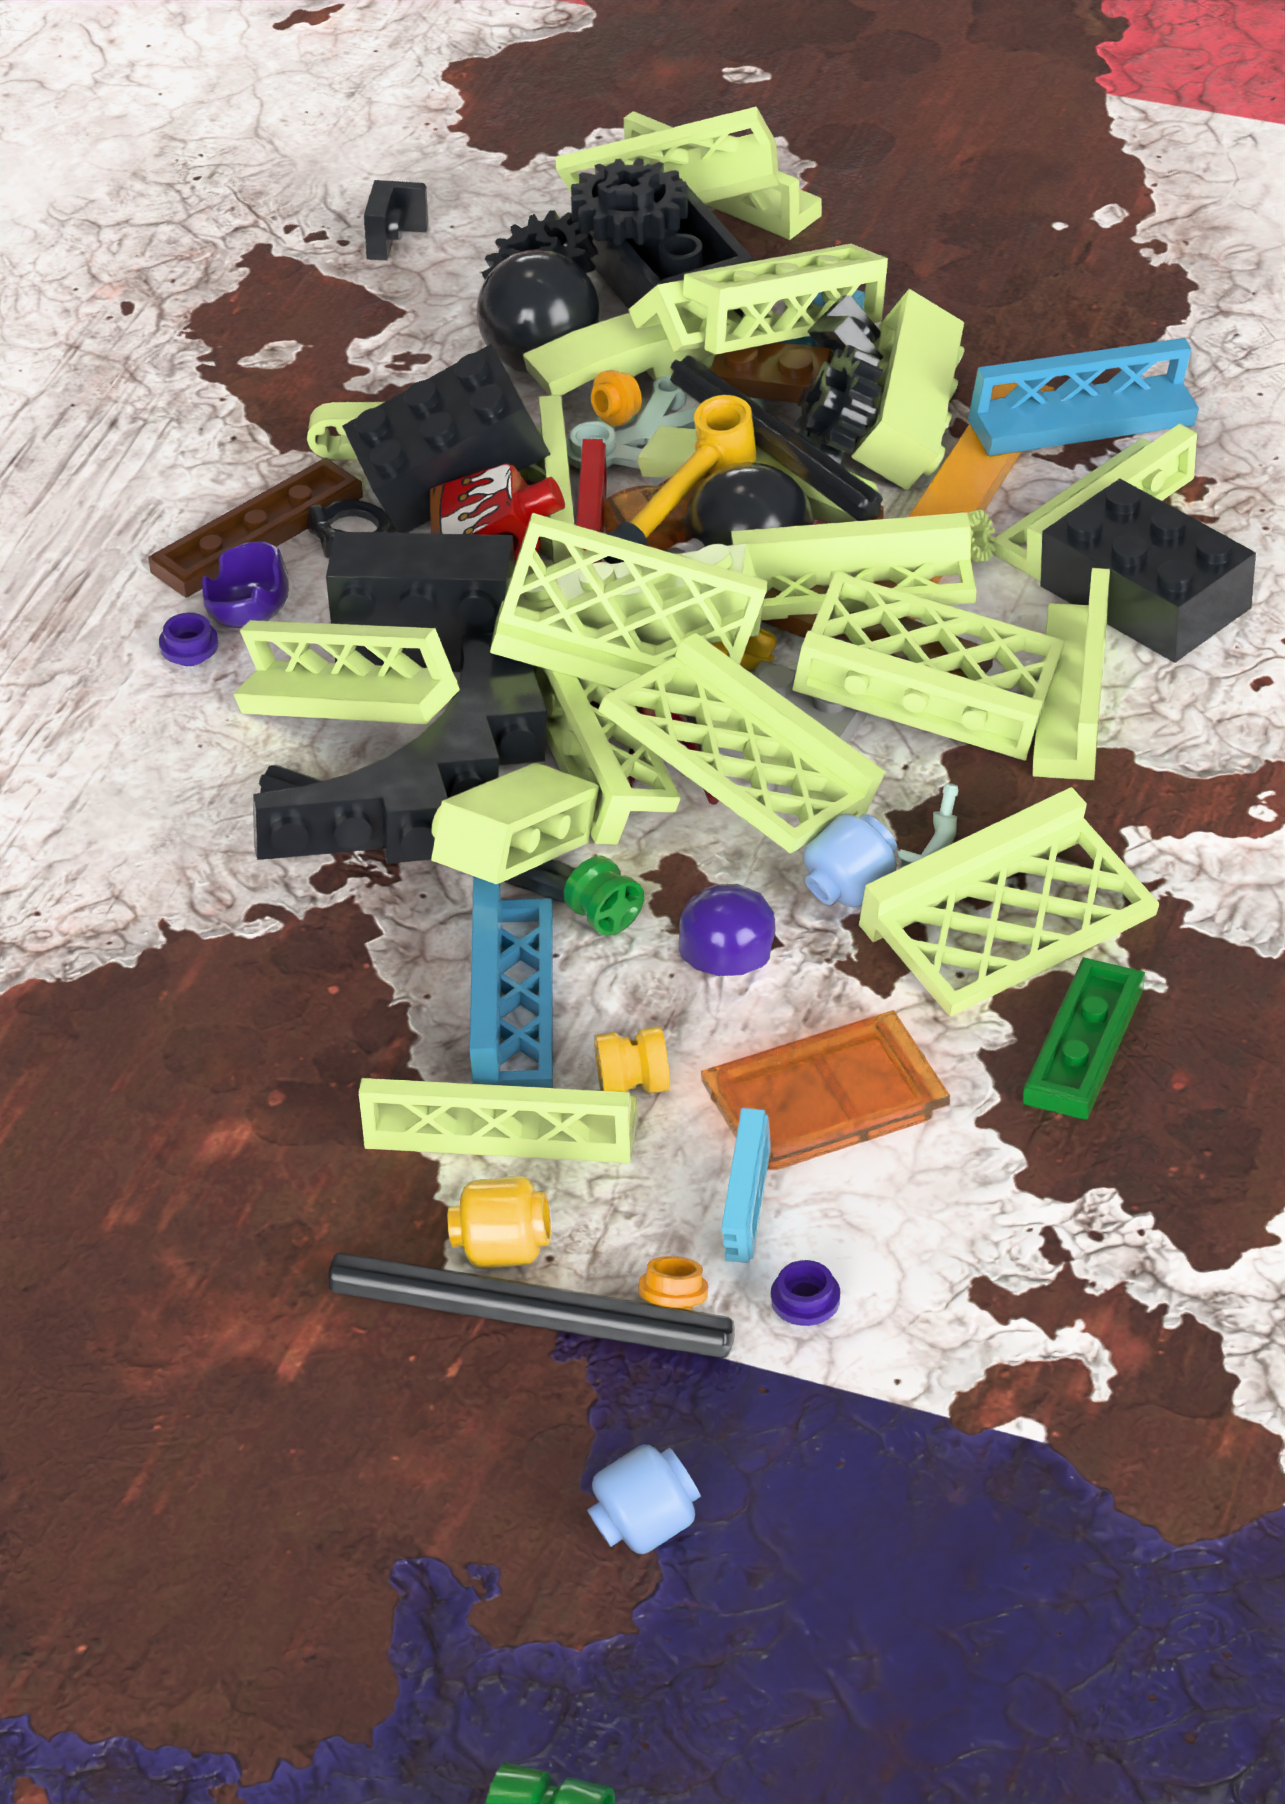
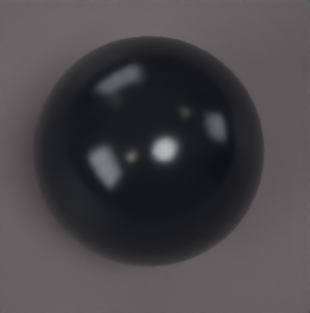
[477,250,600,373]
[684,462,814,547]

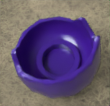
[202,542,289,629]
[679,884,776,976]

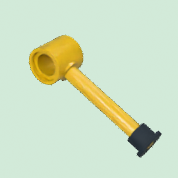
[603,395,757,564]

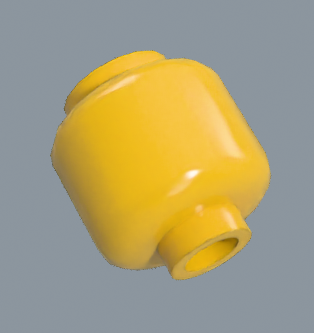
[448,1176,551,1269]

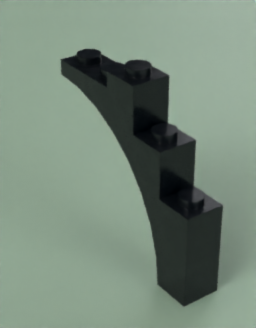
[253,633,547,864]

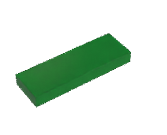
[1023,957,1145,1120]

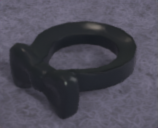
[308,500,391,558]

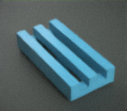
[722,1108,771,1263]

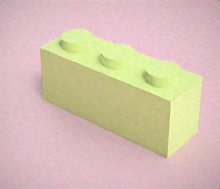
[431,762,600,884]

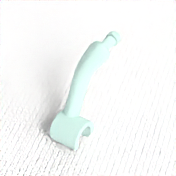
[897,783,959,868]

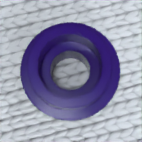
[159,613,219,666]
[770,1260,841,1326]

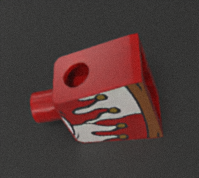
[430,463,565,564]

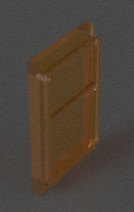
[701,1010,950,1171]

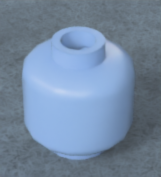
[803,814,897,908]
[587,1444,701,1554]

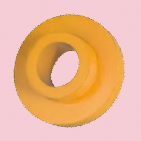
[591,370,642,427]
[638,1256,708,1310]

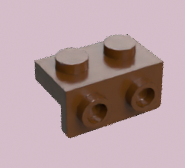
[710,342,831,403]

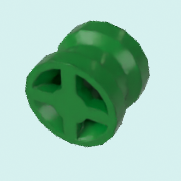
[564,855,644,936]

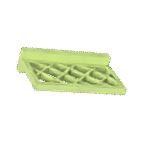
[490,513,768,689]
[792,572,1065,761]
[598,633,886,853]
[859,787,1159,1017]

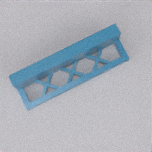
[968,338,1199,456]
[470,876,553,1088]

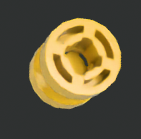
[594,1026,670,1093]

